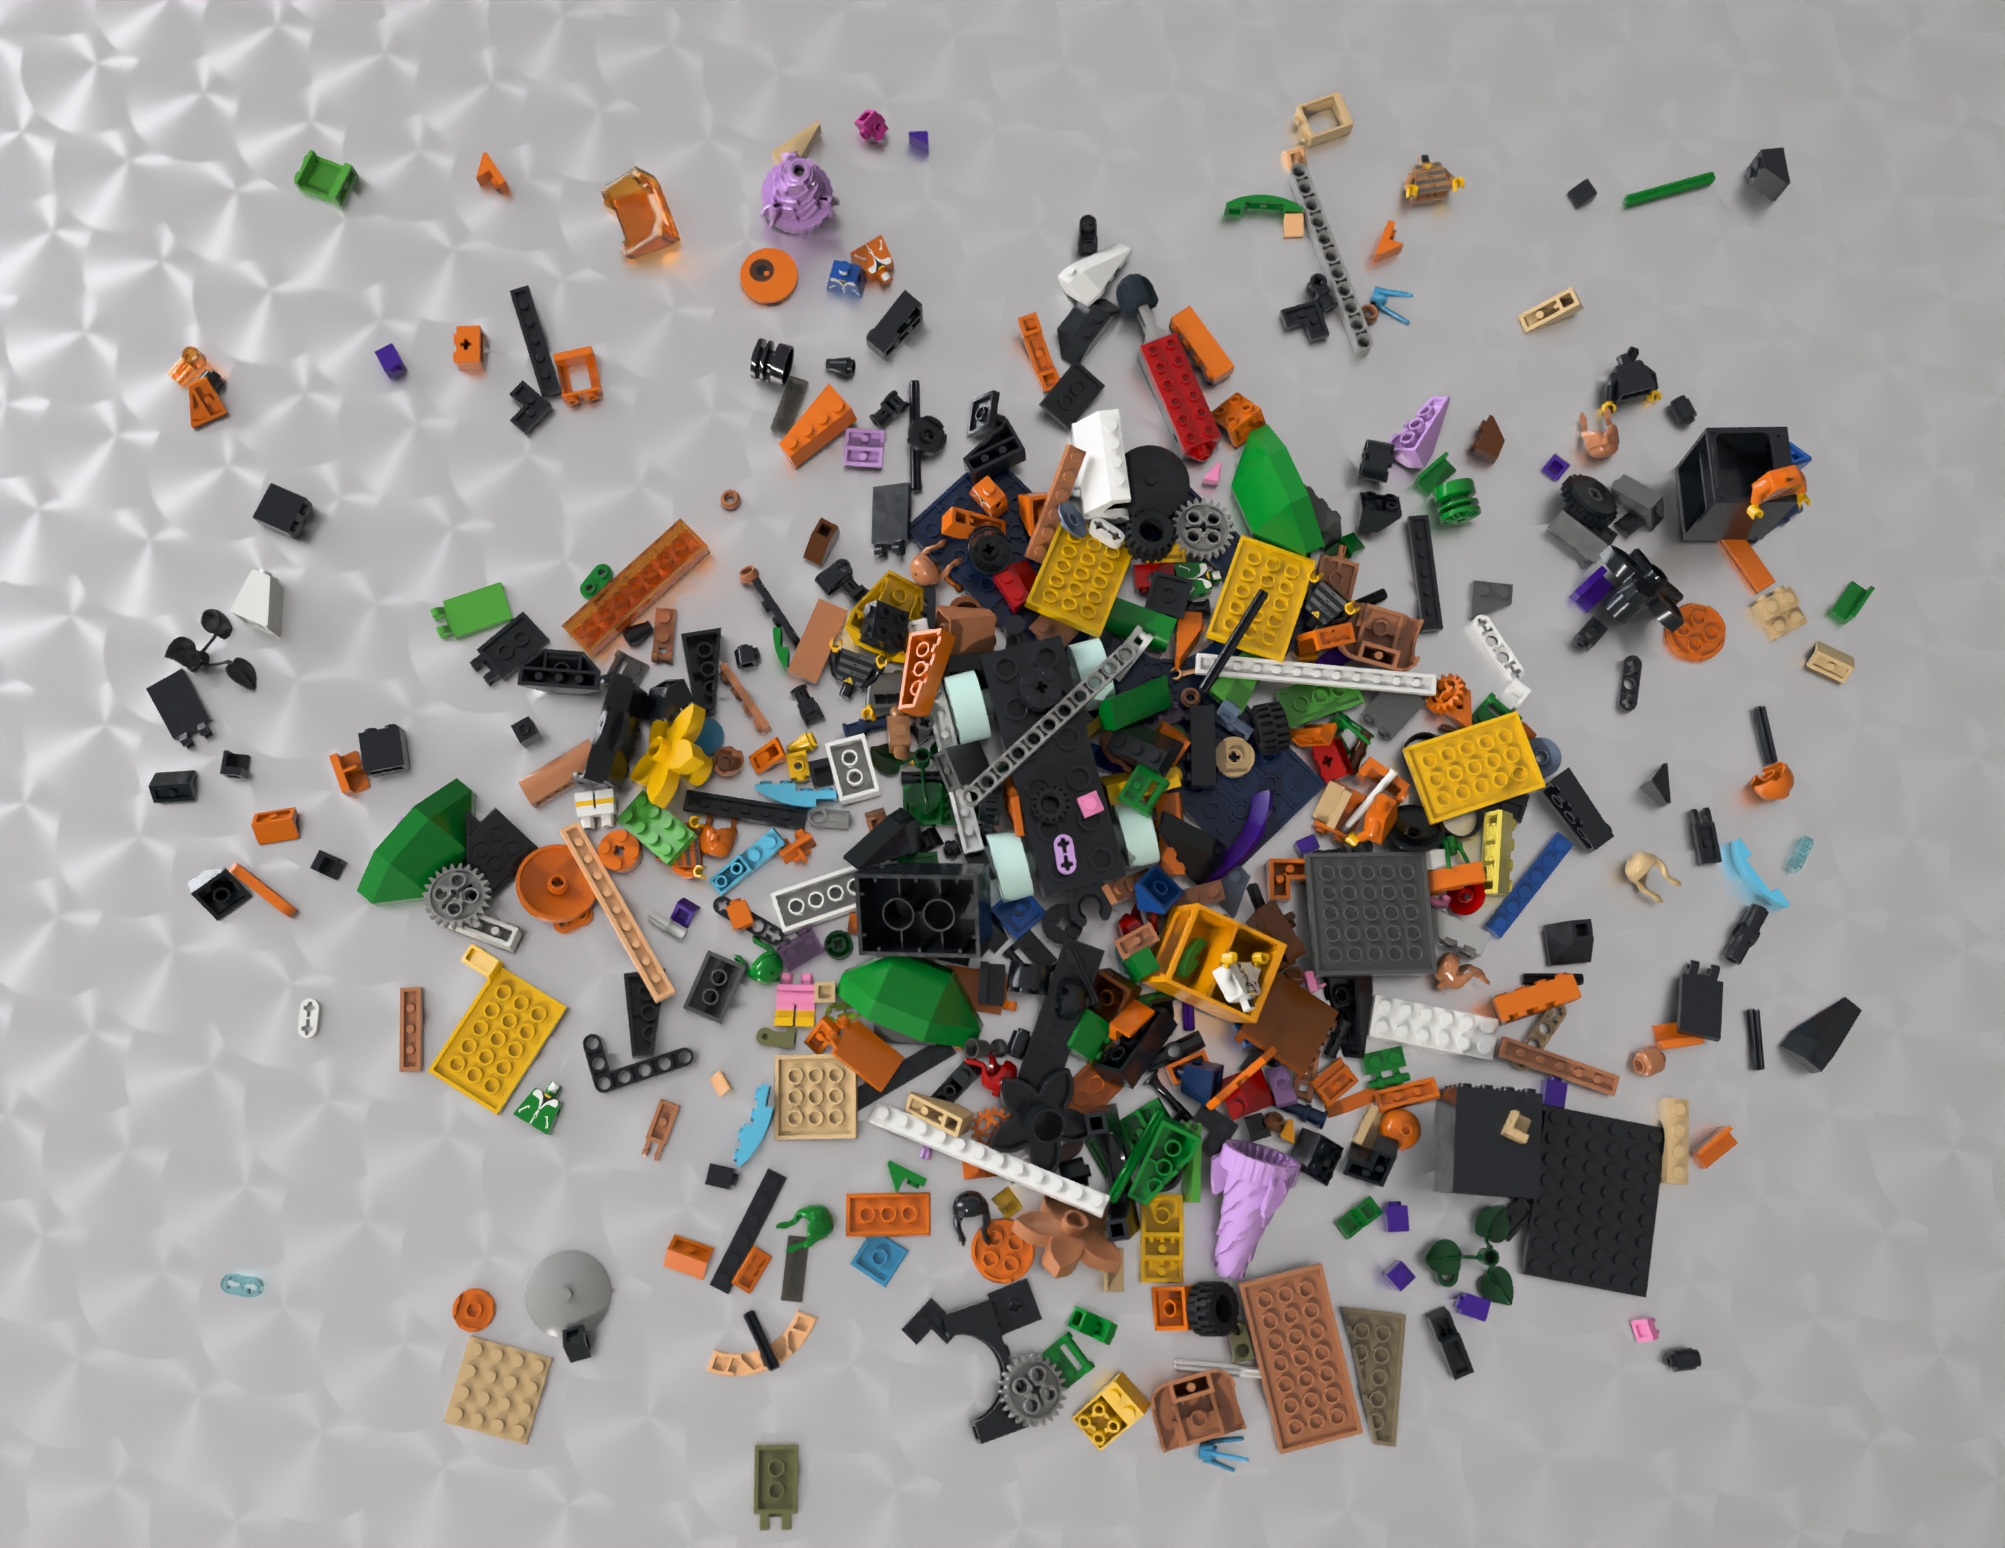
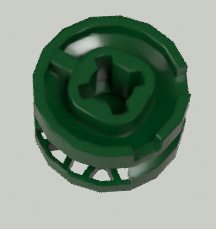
[824,930,854,960]

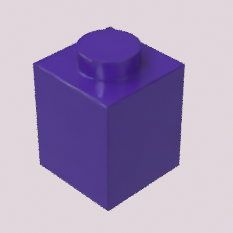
[375,343,407,378]
[1540,1076,1568,1108]
[1382,1201,1409,1232]
[1382,1260,1416,1292]
[1455,1292,1491,1322]

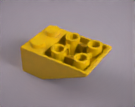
[1071,1371,1150,1451]

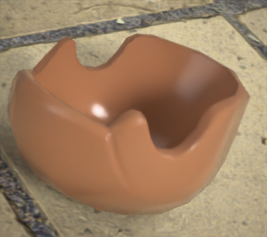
[712,746,744,776]

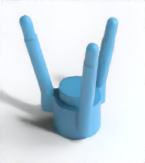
[1371,286,1413,324]
[1198,1436,1249,1472]

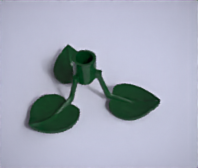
[870,737,961,814]
[1425,1205,1514,1305]

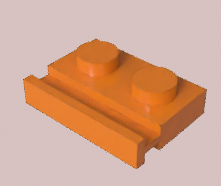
[1308,1057,1359,1107]

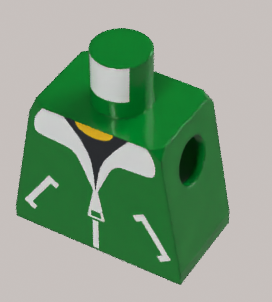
[1174,562,1221,602]
[513,1081,564,1135]

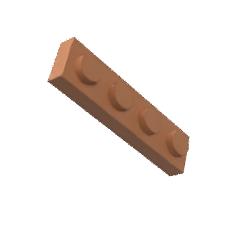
[719,662,772,734]
[1101,868,1149,906]
[1144,879,1226,921]
[399,987,423,1072]

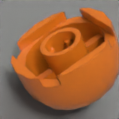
[1750,762,1794,800]
[1377,1108,1421,1151]

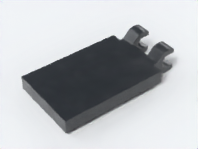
[871,482,912,558]
[470,612,550,686]
[146,669,213,749]
[1677,960,1723,1042]

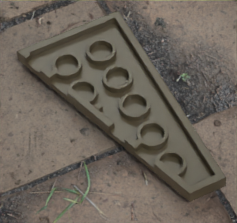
[1341,1306,1406,1447]

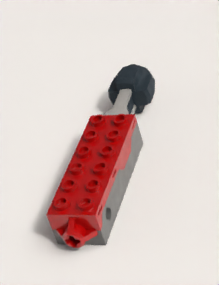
[1116,274,1222,461]

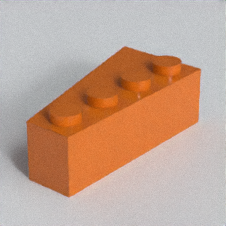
[779,384,857,468]
[898,628,956,717]
[1492,972,1582,1026]

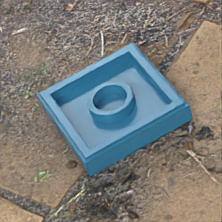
[850,1237,909,1288]

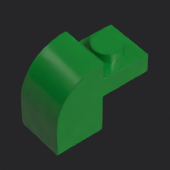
[1067,1306,1118,1346]

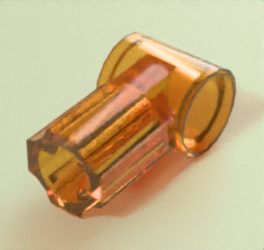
[167,346,207,385]

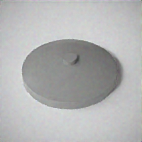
[525,1250,612,1338]

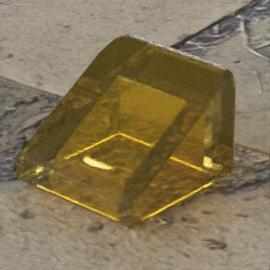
[992,1187,1023,1219]

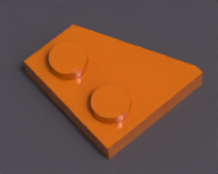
[189,376,228,428]

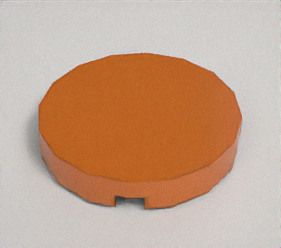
[452,1288,496,1332]

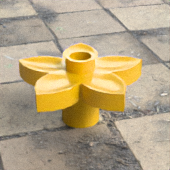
[629,703,713,809]

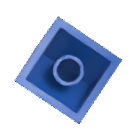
[1134,863,1185,914]

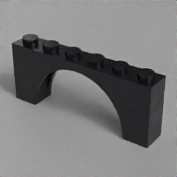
[1084,1103,1141,1242]
[938,1299,1029,1444]

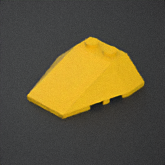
[844,570,924,663]

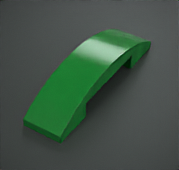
[1224,195,1303,219]

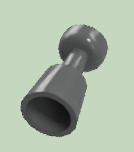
[964,1038,1007,1059]

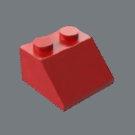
[993,560,1037,614]
[1221,1068,1275,1121]

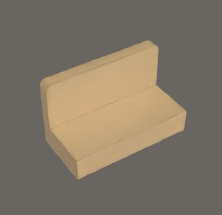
[1807,641,1855,684]
[1312,780,1352,829]
[1350,1104,1385,1149]
[1102,1248,1124,1292]

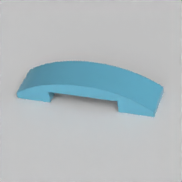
[1729,838,1790,910]

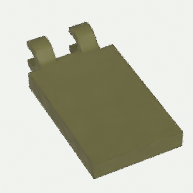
[754,1445,799,1530]

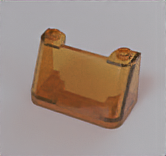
[600,166,680,259]

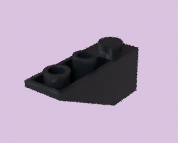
[930,1058,982,1103]

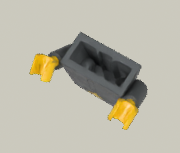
[861,670,915,722]

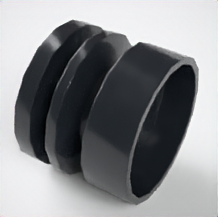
[750,338,794,386]
[966,524,1012,575]

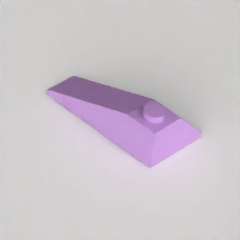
[1388,396,1451,468]

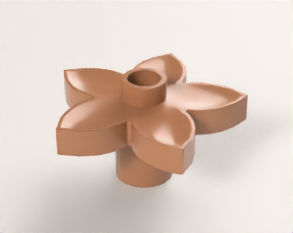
[1011,1195,1122,1279]

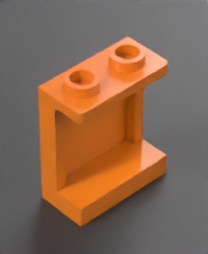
[1351,756,1410,806]
[1311,781,1368,845]

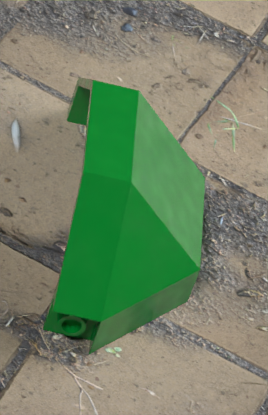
[1231,424,1325,557]
[357,778,477,906]
[836,956,984,1048]

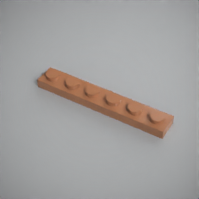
[1024,444,1086,564]
[1497,1036,1620,1096]

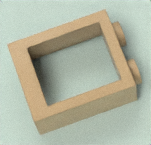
[1294,91,1354,147]

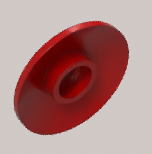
[1446,883,1486,915]

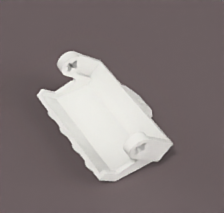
[1070,409,1131,525]

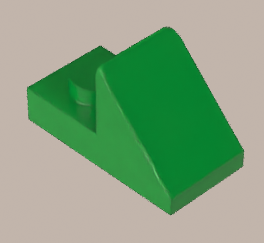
[1323,532,1365,560]
[888,1160,928,1193]

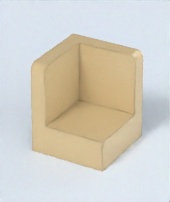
[814,982,837,1004]
[1501,1110,1531,1144]

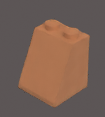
[935,605,998,656]

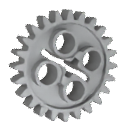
[1172,498,1235,562]
[422,863,492,930]
[998,1354,1067,1427]

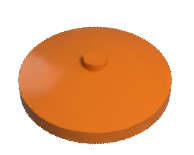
[515,844,597,923]

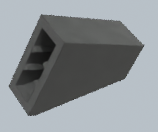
[1611,474,1664,531]

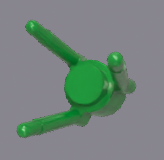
[1330,712,1374,754]
[1440,836,1470,869]

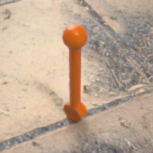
[933,562,962,592]

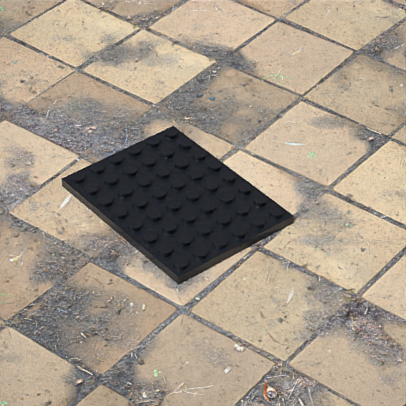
[1521,1105,1665,1297]

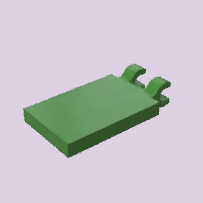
[430,582,514,639]
[1182,1122,1202,1203]

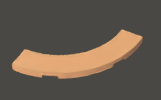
[707,1310,818,1376]

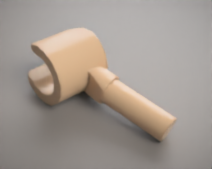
[1170,668,1195,681]

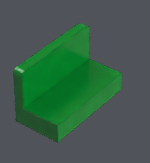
[1413,452,1457,497]
[1828,581,1875,625]

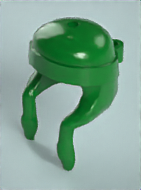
[733,935,783,984]
[776,1204,834,1253]

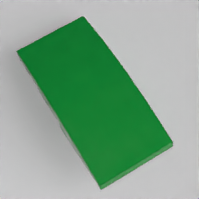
[903,784,983,827]
[1084,1097,1172,1178]

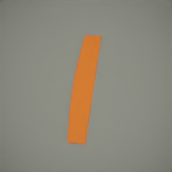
[1324,1084,1402,1118]

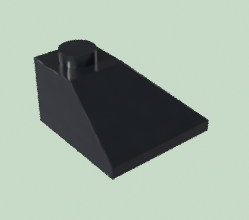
[188,867,252,921]

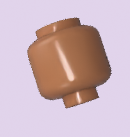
[1633,1047,1666,1077]

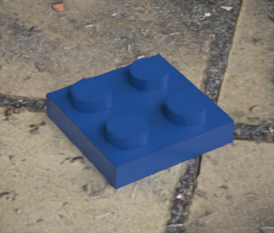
[991,896,1046,941]

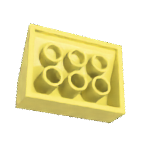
[1481,810,1516,896]

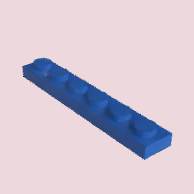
[1483,832,1574,939]

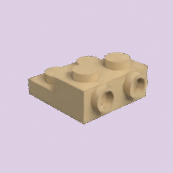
[1751,585,1808,642]

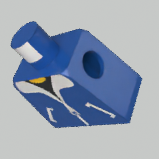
[827,260,867,298]

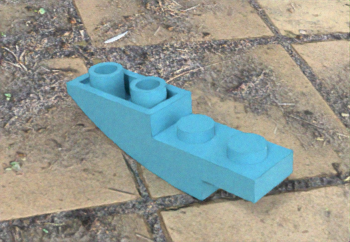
[755,780,838,810]
[709,828,787,896]
[734,1084,774,1167]

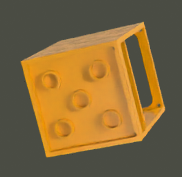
[1141,903,1287,1023]

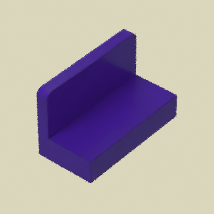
[1569,566,1614,613]

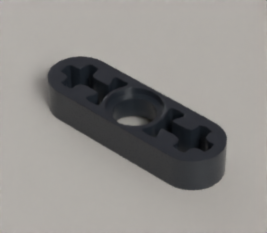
[1616,655,1642,713]

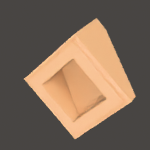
[1282,146,1307,171]
[1283,213,1304,238]
[710,1071,733,1097]

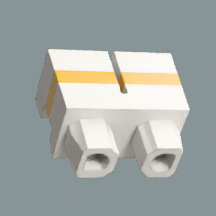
[574,788,618,830]

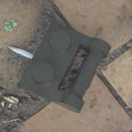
[599,650,650,690]

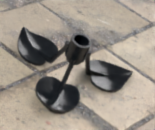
[164,609,256,691]

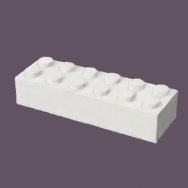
[770,860,891,935]
[1367,995,1499,1062]

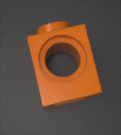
[726,898,756,932]

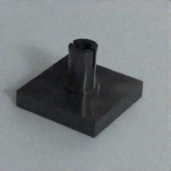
[967,390,1006,438]
[1145,571,1193,619]
[987,1278,1042,1334]

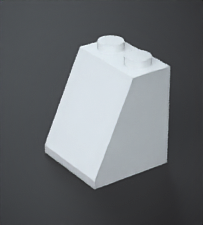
[230,568,284,638]

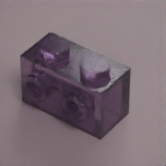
[777,927,825,972]

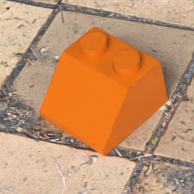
[1152,1284,1194,1331]

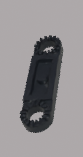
[751,577,800,646]

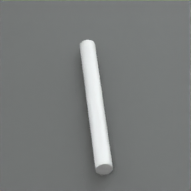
[1341,768,1398,834]

